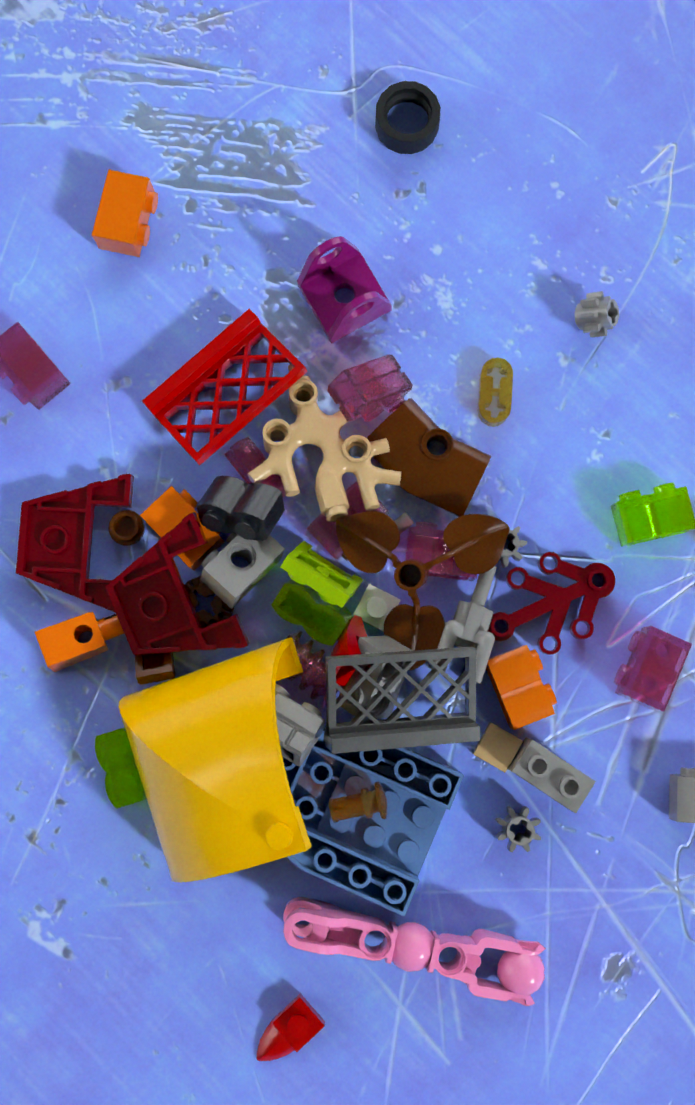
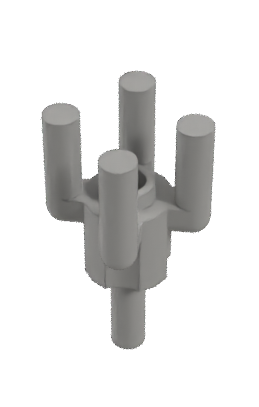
[428,566,497,684]

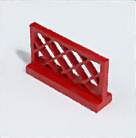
[142,309,308,466]

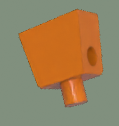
[34,611,124,672]

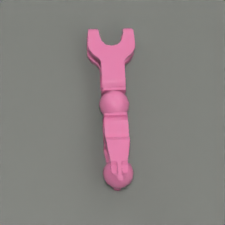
[283,897,546,1006]

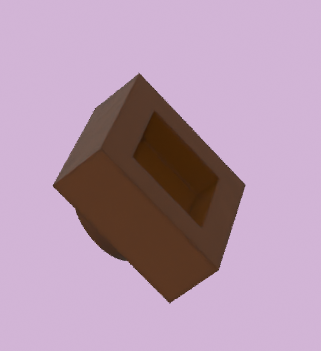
[135,652,175,685]

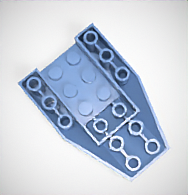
[283,725,464,917]

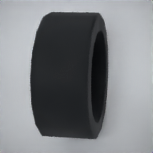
[375,81,441,154]

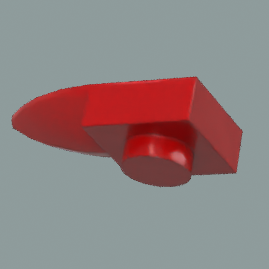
[256,993,325,1061]

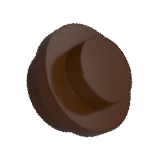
[108,510,145,546]

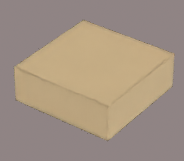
[472,722,523,773]

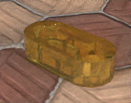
[477,358,513,427]

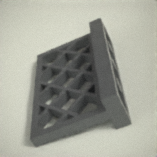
[324,647,480,754]

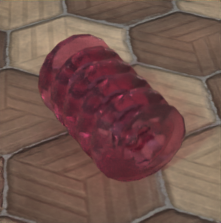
[285,630,341,708]

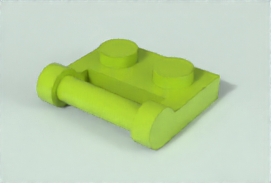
[280,541,364,608]

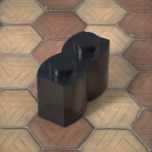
[196,476,285,541]

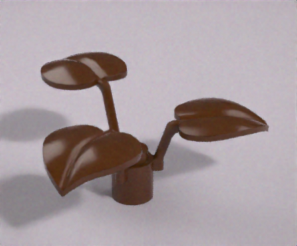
[336,511,510,670]

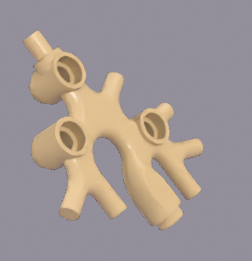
[247,365,402,521]

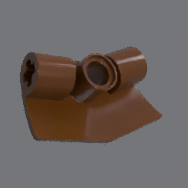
[367,398,491,517]

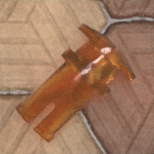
[329,781,388,823]

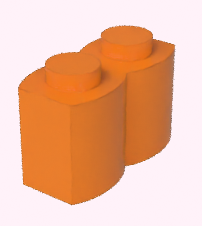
[486,645,557,730]

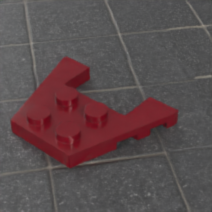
[16,474,134,613]
[105,512,250,655]

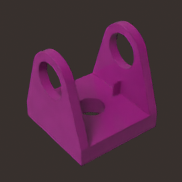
[297,236,392,344]

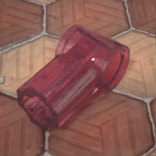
[224,437,286,497]

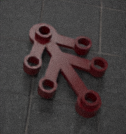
[488,552,616,655]

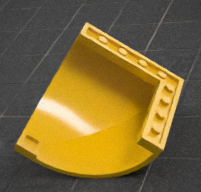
[118,637,312,883]

